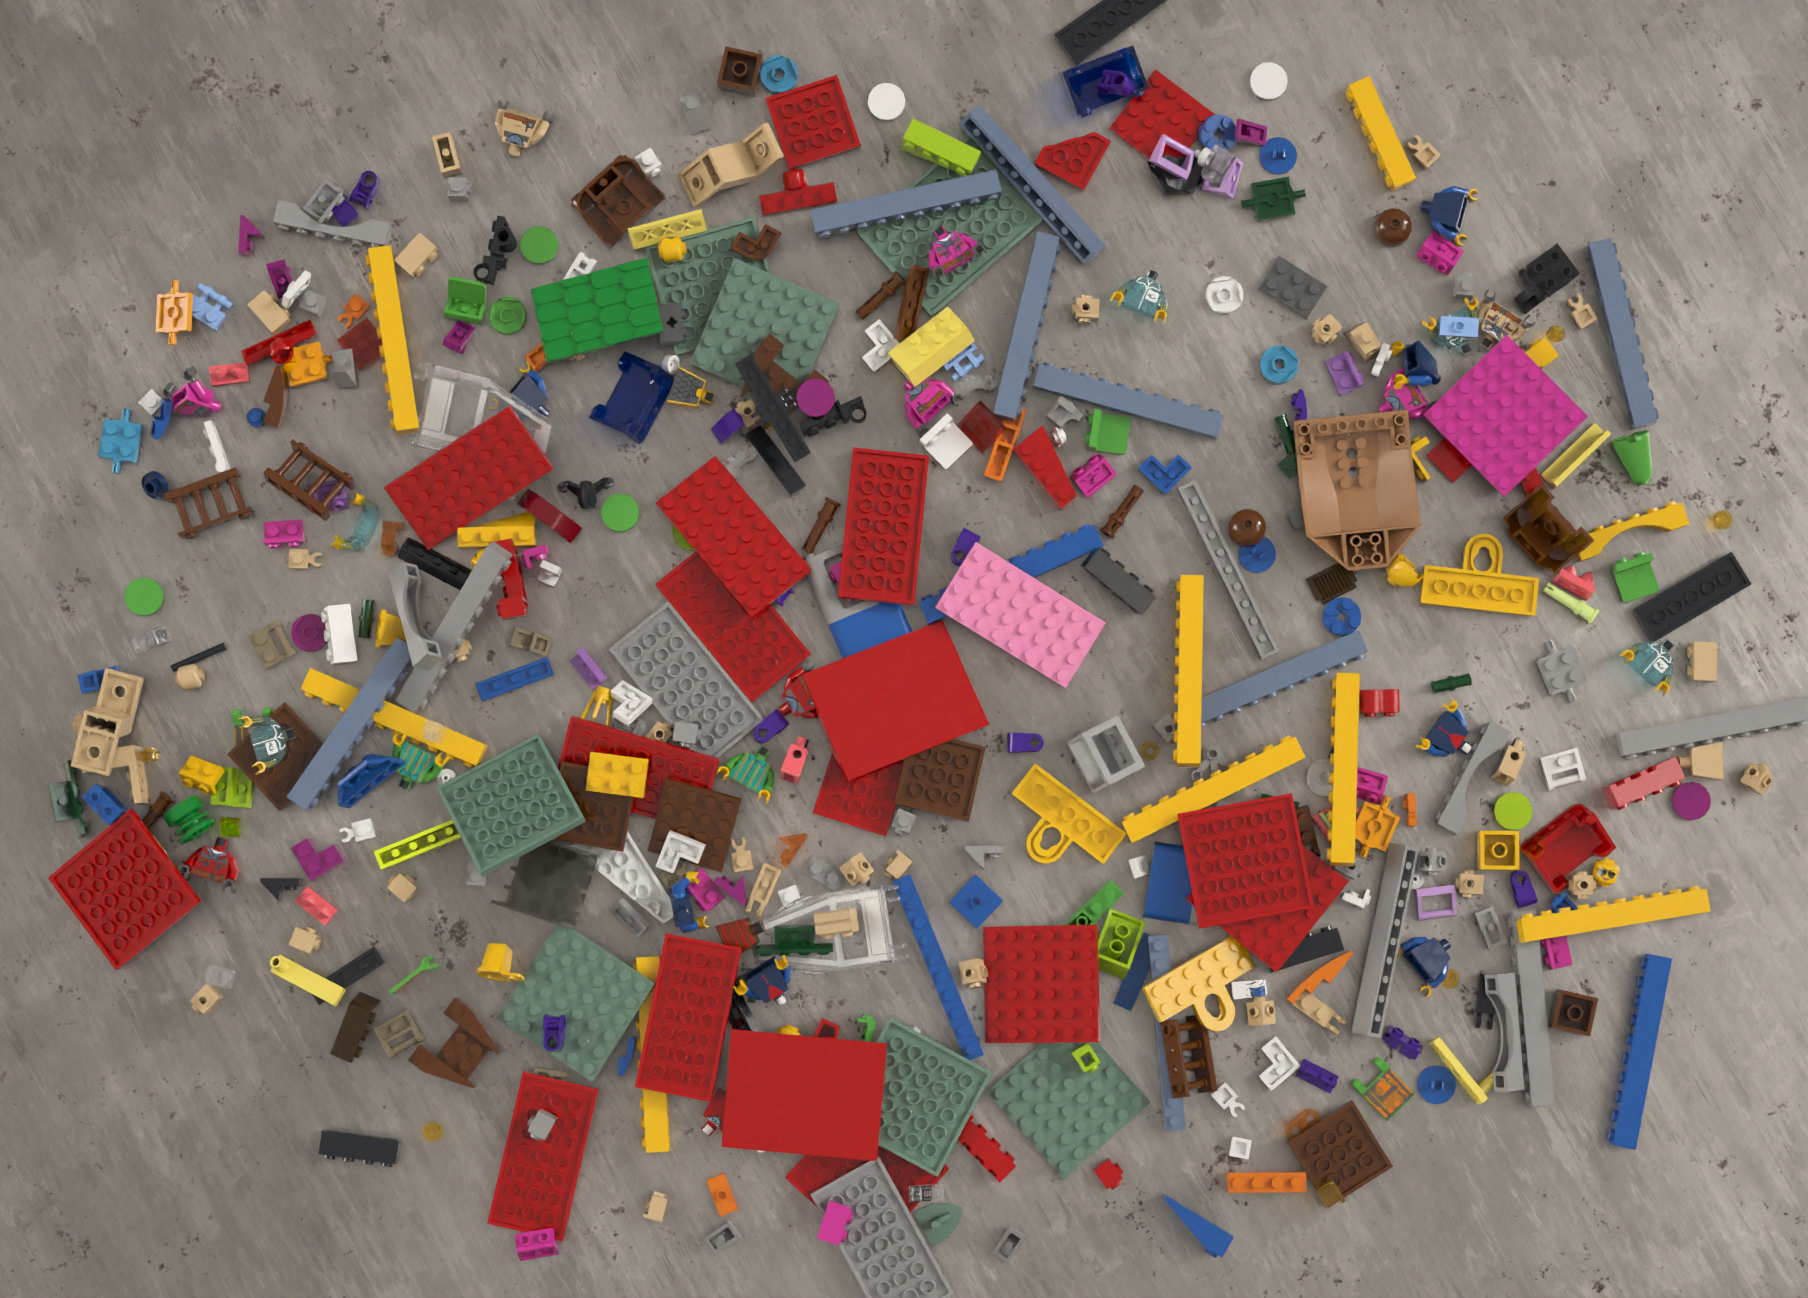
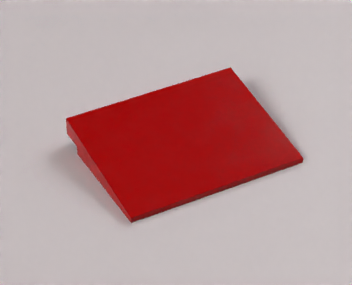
[802,620,989,782]
[721,1029,887,1161]

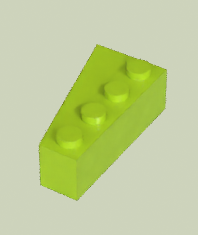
[901,119,981,176]

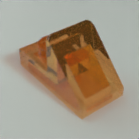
[778,833,808,867]

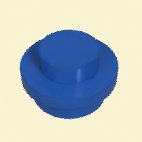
[247,408,266,427]

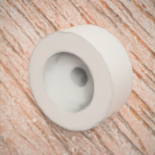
[1194,147,1214,167]
[660,355,680,374]
[437,769,457,785]
[1411,870,1424,889]

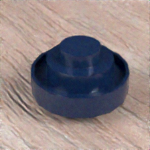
[141,471,168,499]

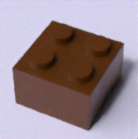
[717,46,763,96]
[1548,989,1598,1036]

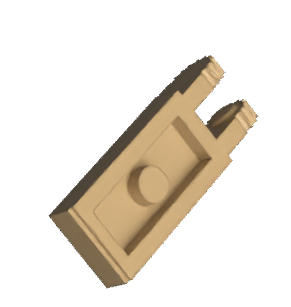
[744,863,782,919]
[1292,990,1347,1035]

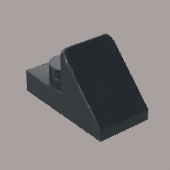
[260,878,302,902]

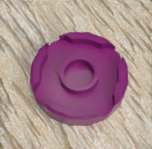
[796,378,835,417]
[291,614,328,652]
[1671,782,1711,820]

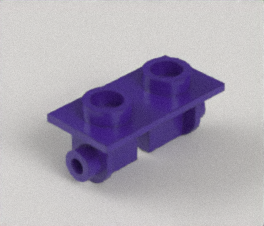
[1382,1025,1423,1060]
[1296,1059,1339,1093]

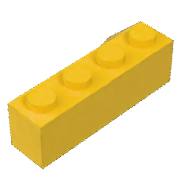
[458,512,537,549]

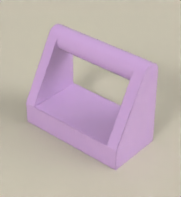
[1149,134,1195,179]
[1200,154,1243,199]
[1414,885,1457,920]

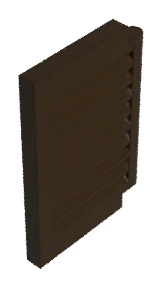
[1305,563,1358,604]

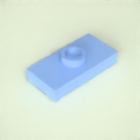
[1439,316,1479,338]

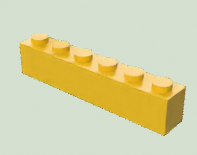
[1345,76,1416,191]

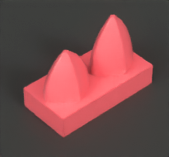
[209,362,250,387]
[1553,565,1596,601]
[295,886,338,925]

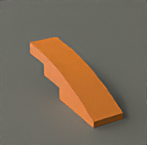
[984,409,1027,482]
[1285,951,1354,1004]

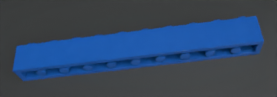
[919,524,1104,625]
[892,875,984,1060]
[1607,954,1672,1150]

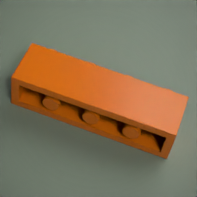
[1226,1171,1306,1193]

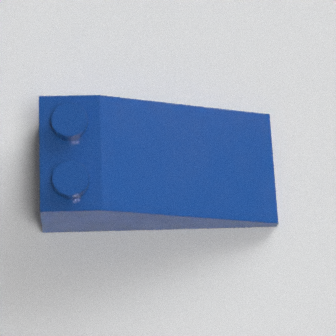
[1162,1194,1234,1258]

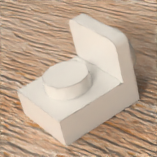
[635,148,663,177]
[538,560,562,587]
[1340,889,1372,909]

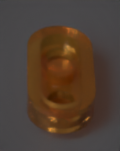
[1285,1108,1320,1139]

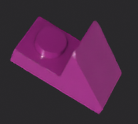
[1235,119,1267,146]
[238,215,265,257]
[266,259,293,299]
[442,320,475,354]
[714,876,747,906]

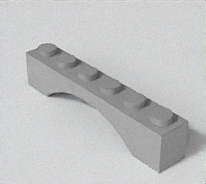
[273,200,392,248]
[389,562,442,671]
[1434,722,1511,835]
[1484,973,1524,1092]

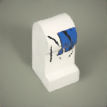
[1230,979,1268,1000]

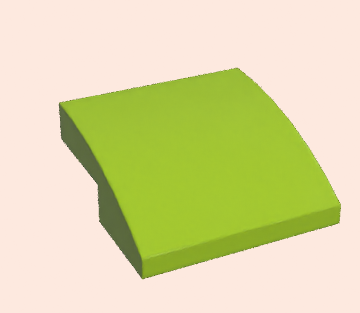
[210,767,254,808]

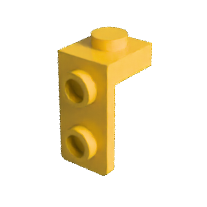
[1411,436,1431,482]

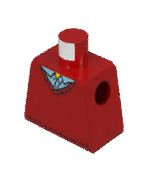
[701,1088,726,1136]

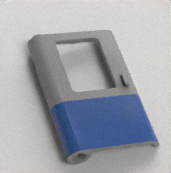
[803,544,912,659]
[1143,842,1222,930]

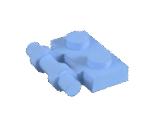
[192,283,233,331]
[943,343,985,382]

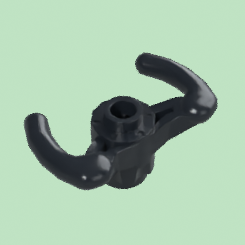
[557,477,614,509]

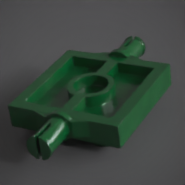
[1241,176,1306,221]

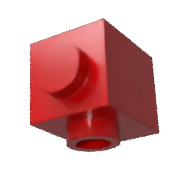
[1093,1158,1124,1190]

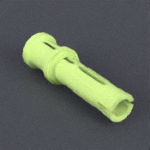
[1542,582,1600,624]

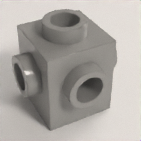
[1416,848,1447,875]

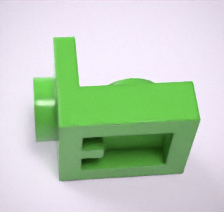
[856,1014,876,1042]

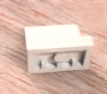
[920,413,973,469]

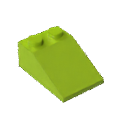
[1098,908,1146,979]

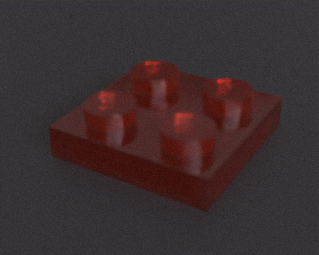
[337,317,382,371]
[957,400,1006,453]

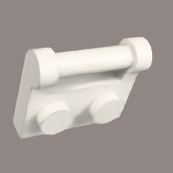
[1539,748,1586,791]

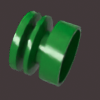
[163,795,216,845]

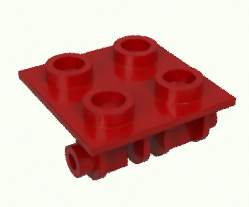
[1426,438,1472,483]

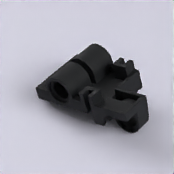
[473,215,517,285]
[1514,243,1580,314]
[800,396,867,437]

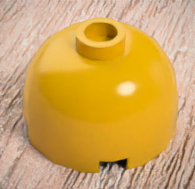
[1386,553,1424,588]

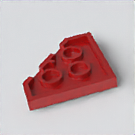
[1034,132,1111,191]

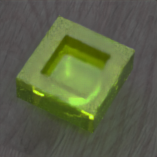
[219,816,241,837]

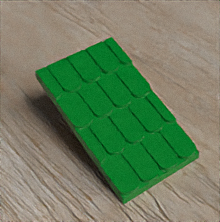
[531,258,663,364]

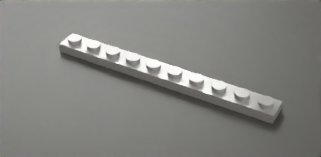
[1178,480,1279,660]

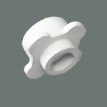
[1050,427,1067,448]

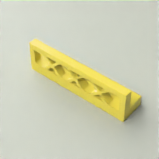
[628,209,707,250]
[1540,423,1611,489]

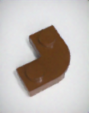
[730,224,782,261]

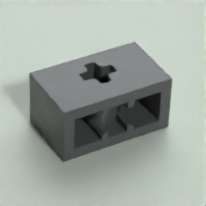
[658,303,687,346]

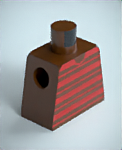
[715,917,765,955]

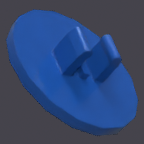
[1259,137,1297,175]
[1238,537,1276,573]
[1417,1065,1456,1104]

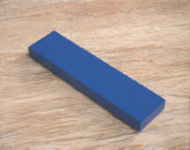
[475,657,554,702]
[1113,932,1151,1011]

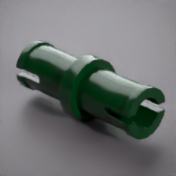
[1275,414,1296,454]
[358,599,375,638]
[1431,673,1472,693]

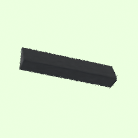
[745,425,806,496]
[398,537,472,590]
[728,982,761,1032]

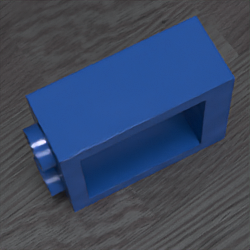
[82,784,128,825]

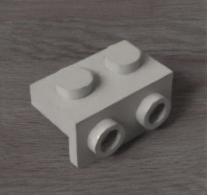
[303,177,345,224]

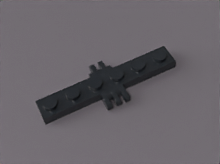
[735,354,811,463]

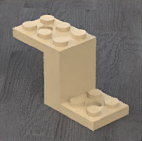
[678,123,784,208]
[71,668,144,776]
[72,715,150,805]

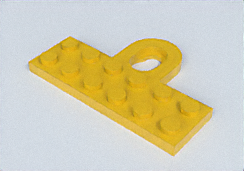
[1420,534,1539,617]
[1012,764,1127,864]
[1142,936,1255,1031]

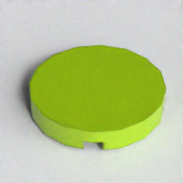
[1494,792,1533,830]

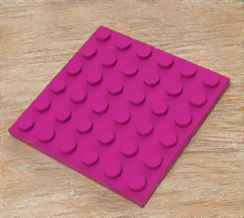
[1423,335,1588,497]

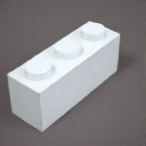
[321,604,357,665]

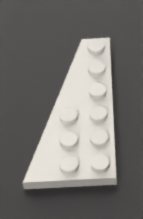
[569,832,674,924]

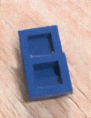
[151,398,173,439]
[77,666,120,694]
[618,1037,637,1076]

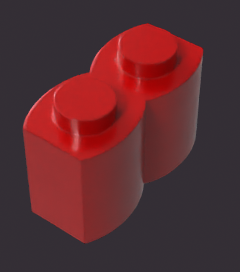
[1359,689,1400,717]

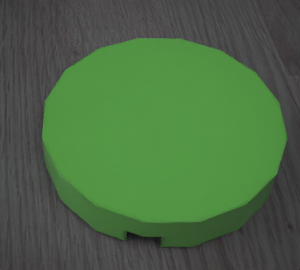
[520,226,558,264]
[489,297,527,335]
[601,494,639,532]
[125,578,164,616]

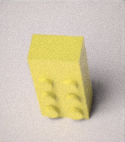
[888,307,975,387]

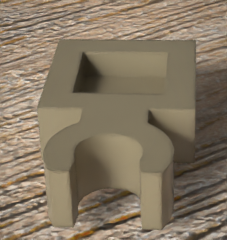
[659,860,695,891]

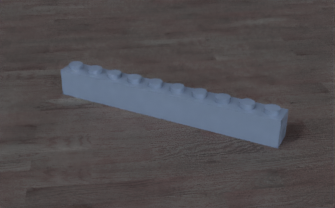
[959,106,1106,265]
[810,169,1002,238]
[992,232,1062,422]
[1586,238,1659,430]
[1033,362,1223,440]
[1201,630,1368,728]
[287,637,412,810]
[1147,935,1186,1131]

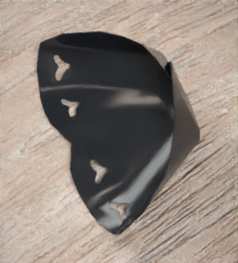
[1147,155,1206,196]

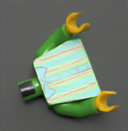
[392,732,449,791]
[716,746,775,804]

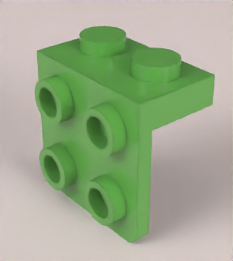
[444,276,486,324]
[1085,409,1131,455]
[1611,551,1659,602]

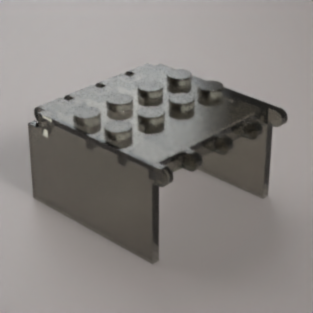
[491,840,598,929]

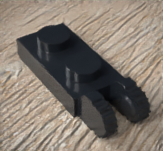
[1475,974,1495,1030]

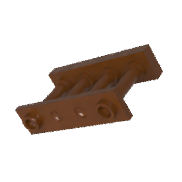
[264,439,355,521]
[164,467,255,540]
[1160,1015,1218,1099]

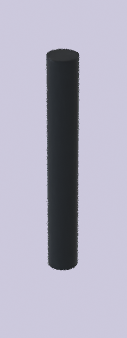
[170,642,227,672]

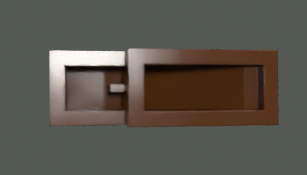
[263,366,288,428]

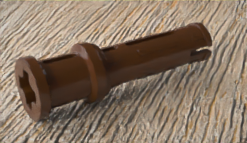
[856,271,906,320]
[1100,485,1144,539]
[801,497,841,554]
[142,791,175,830]

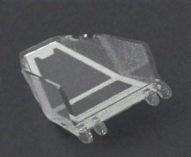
[406,362,554,457]
[752,885,909,975]

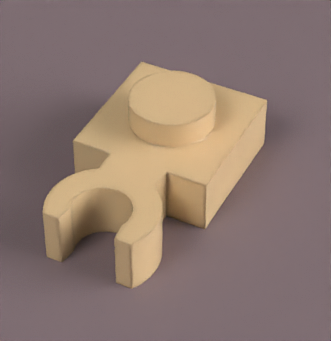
[1406,135,1441,170]
[1567,293,1598,330]
[289,549,323,569]
[731,837,754,873]

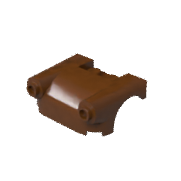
[571,155,665,248]
[1503,484,1594,574]

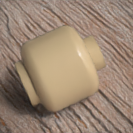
[175,664,205,691]

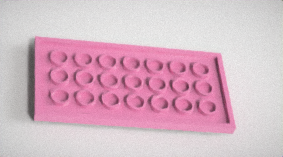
[935,542,1106,688]

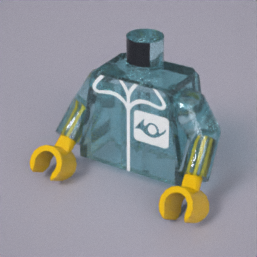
[1110,270,1167,323]
[1422,296,1478,355]
[330,492,380,552]
[1619,639,1674,696]
[238,716,296,775]

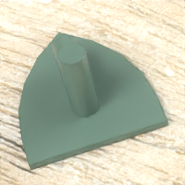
[914,1203,963,1247]

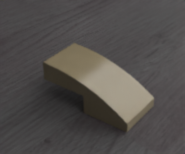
[509,627,553,656]

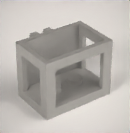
[1066,715,1145,794]

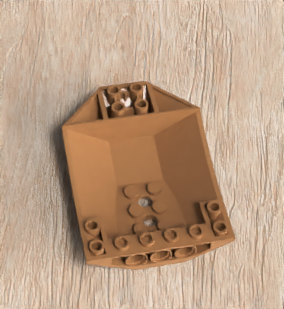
[1293,410,1421,571]

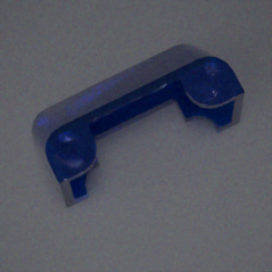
[1059,45,1149,118]
[589,351,674,444]

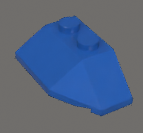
[337,754,406,809]

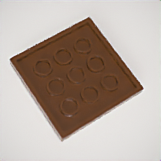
[227,702,323,811]
[893,739,985,822]
[554,761,634,852]
[648,777,742,872]
[1286,1100,1393,1208]

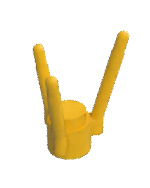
[580,686,614,726]

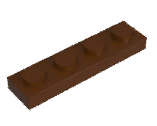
[893,264,930,341]

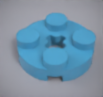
[760,55,798,94]
[1260,346,1298,385]

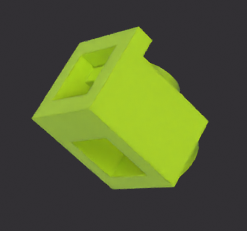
[1071,1042,1101,1074]

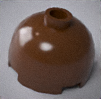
[1373,208,1412,247]
[1228,509,1266,547]

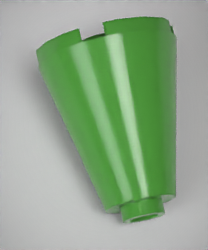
[1612,430,1653,485]

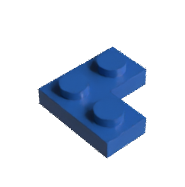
[1138,454,1192,495]

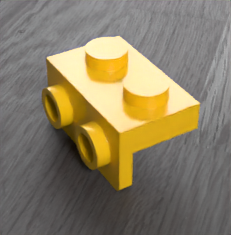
[179,756,225,795]

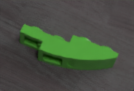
[1065,879,1124,925]

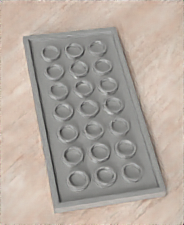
[609,601,765,758]
[810,1156,954,1298]

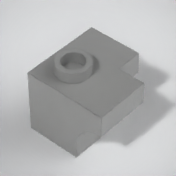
[1046,396,1083,428]

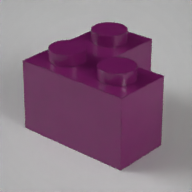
[291,838,347,882]

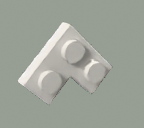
[862,319,900,373]
[610,680,652,726]
[655,830,706,873]
[1258,1036,1301,1091]

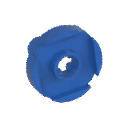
[1199,115,1236,153]
[1322,597,1361,636]

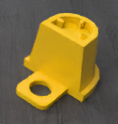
[374,608,407,648]
[476,943,525,982]

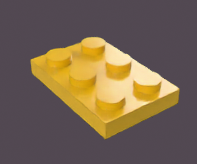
[586,752,649,798]

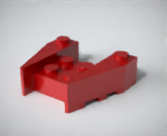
[488,538,529,620]

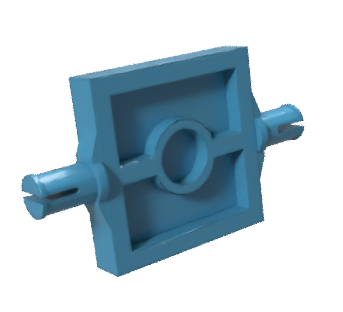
[98,409,143,474]

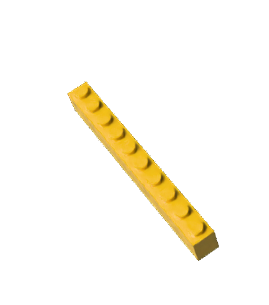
[365,245,419,436]
[1173,575,1204,767]
[301,668,488,768]
[1327,673,1360,867]
[1122,735,1306,843]
[1516,886,1711,943]
[633,956,670,1153]

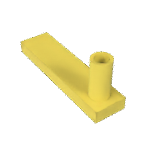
[270,954,346,1007]
[1428,1037,1494,1104]

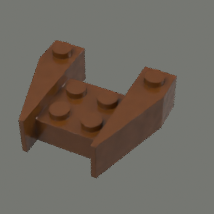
[740,333,829,415]
[408,997,502,1088]

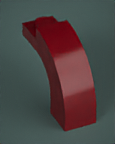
[517,489,582,543]

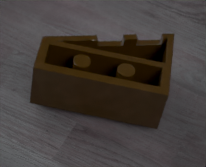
[330,992,381,1063]

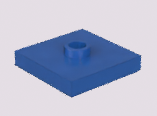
[949,874,1003,929]

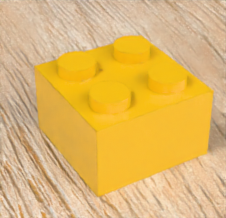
[1477,831,1519,870]

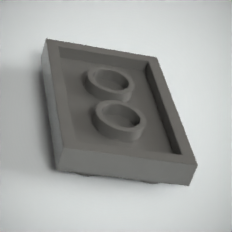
[1258,256,1327,319]

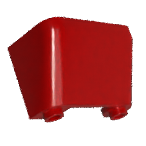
[1520,804,1616,894]

